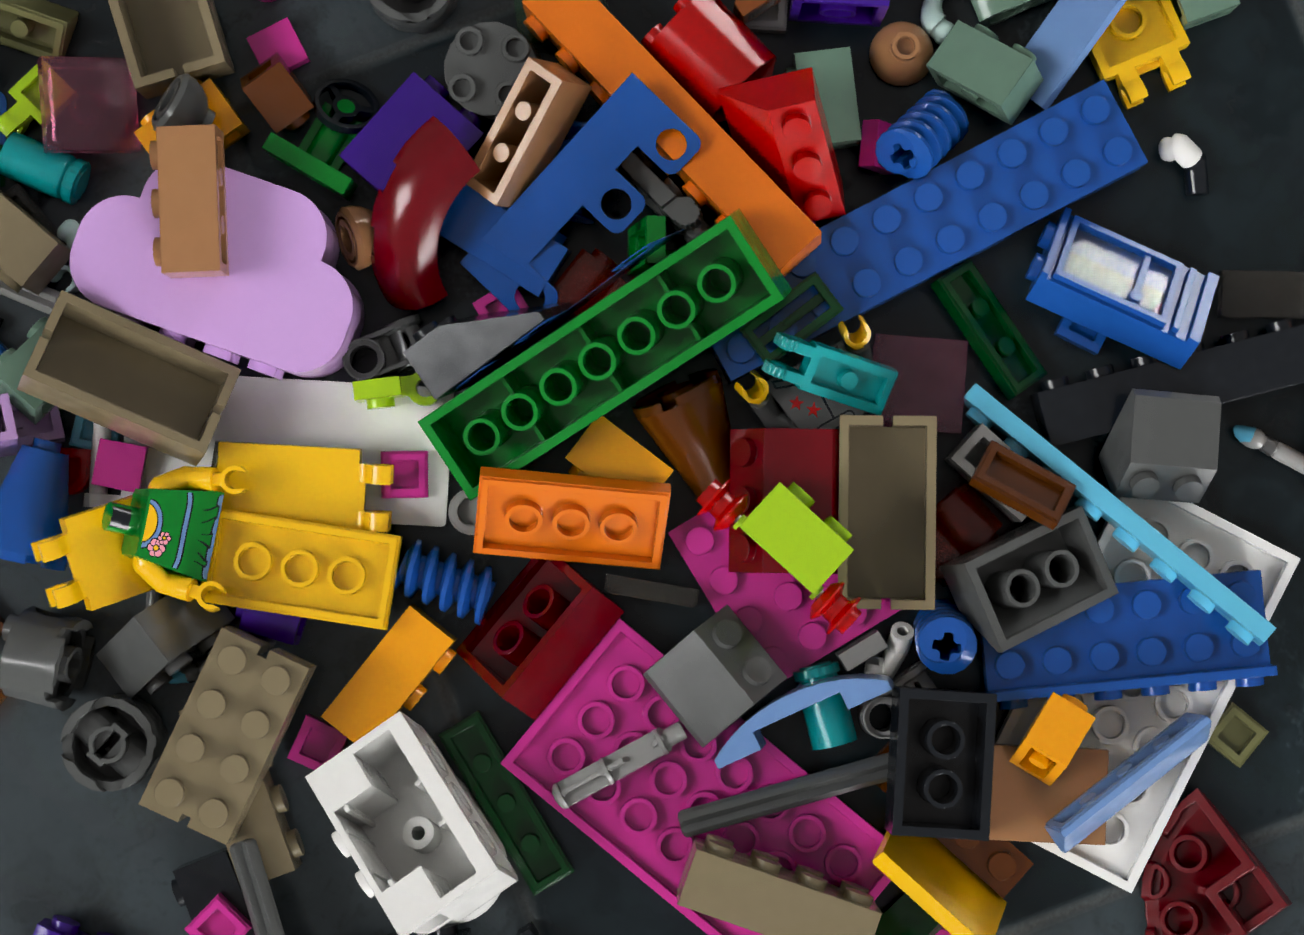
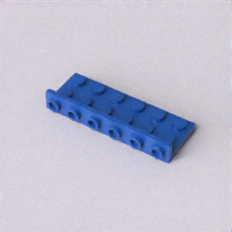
[980,570,1278,709]

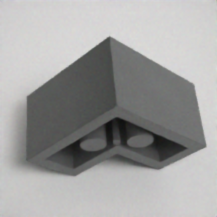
[96,581,235,698]

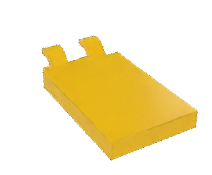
[1088,0,1191,110]
[216,441,394,532]
[30,495,154,611]

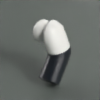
[1158,133,1209,196]

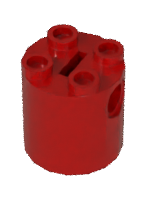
[641,0,777,122]

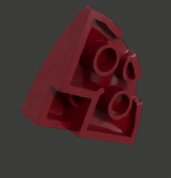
[1141,788,1292,935]

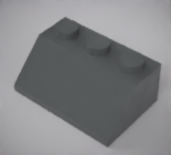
[940,506,1119,653]

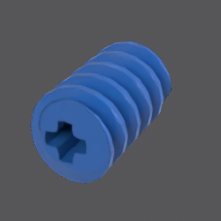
[875,88,969,179]
[394,539,497,626]
[913,600,977,674]

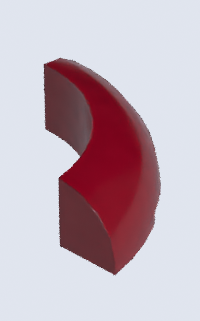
[370,116,480,310]

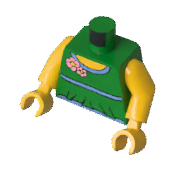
[102,465,248,613]

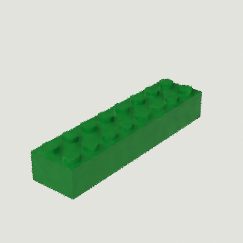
[418,209,792,501]

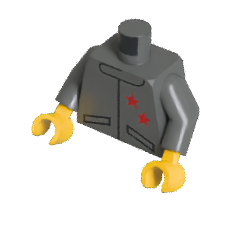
[734,315,873,433]

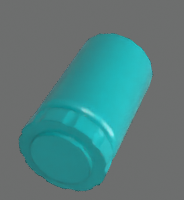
[0,131,91,205]
[793,660,858,750]

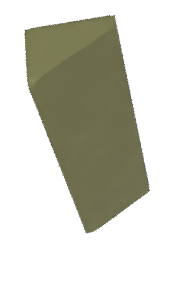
[0,0,79,64]

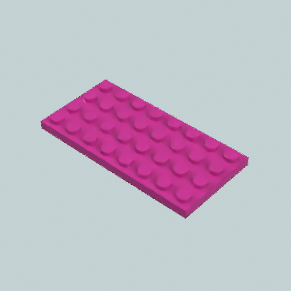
[500,618,891,935]

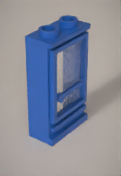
[1025,207,1220,370]

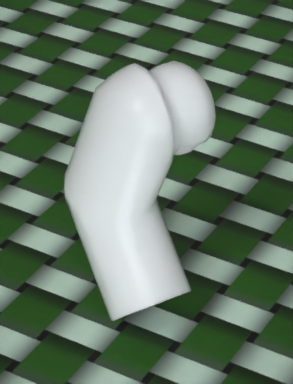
[864,621,914,679]

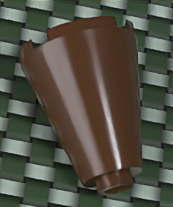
[632,369,731,498]

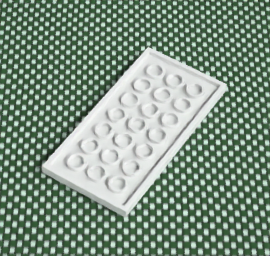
[995,497,1301,894]

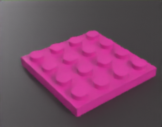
[668,501,900,679]

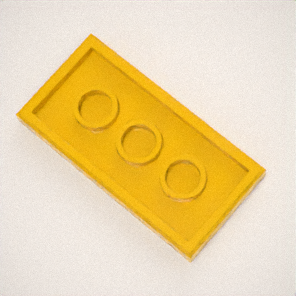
[200,509,403,630]

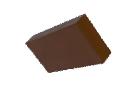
[968,440,1076,530]

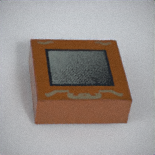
[733,0,781,24]

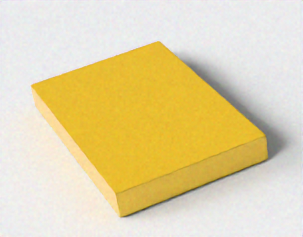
[872,831,1007,935]

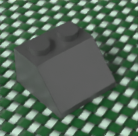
[1098,388,1222,503]
[643,605,788,748]

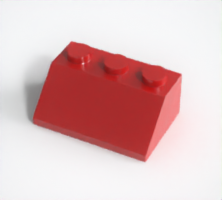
[718,67,846,222]

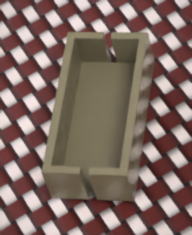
[108,0,235,100]
[17,290,241,466]
[838,415,937,610]
[139,626,317,845]
[676,833,882,935]

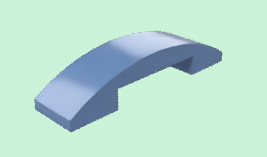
[714,673,895,769]

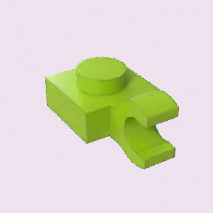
[0,60,77,138]
[352,373,438,410]

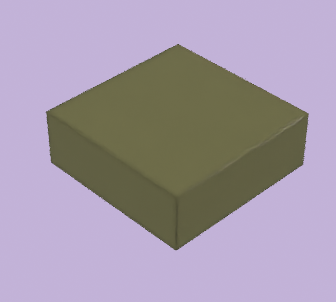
[1208,701,1269,768]

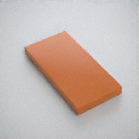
[473,466,671,570]

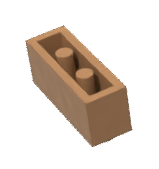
[467,57,592,208]
[149,124,229,278]

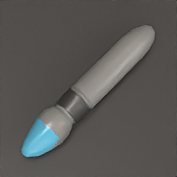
[1232,425,1304,475]

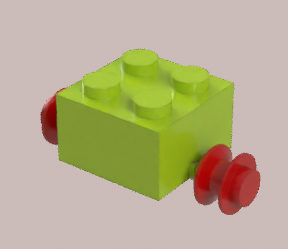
[696,478,862,635]

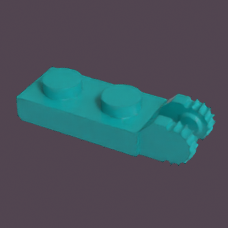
[762,331,899,415]

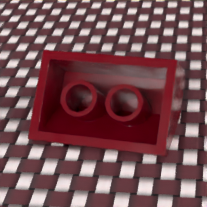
[729,428,839,574]
[456,558,625,720]

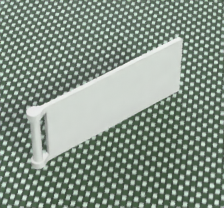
[83,376,454,527]

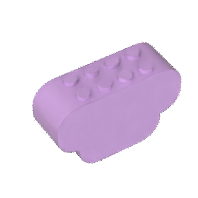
[69,167,365,380]

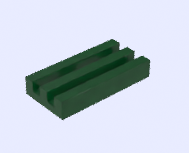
[739,272,844,363]

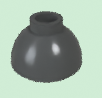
[151,73,216,131]

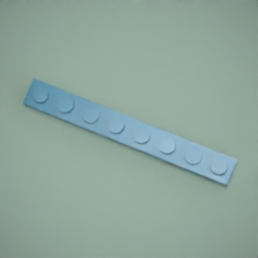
[964,383,1276,646]

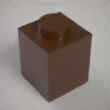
[240,52,314,134]

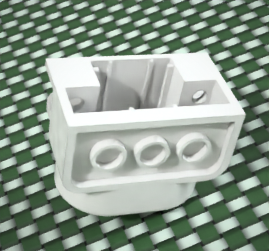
[305,711,518,935]

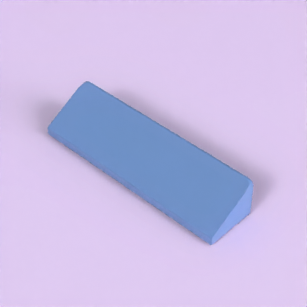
[1025,0,1127,110]
[1044,712,1212,853]

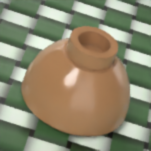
[869,21,934,86]
[335,205,374,270]

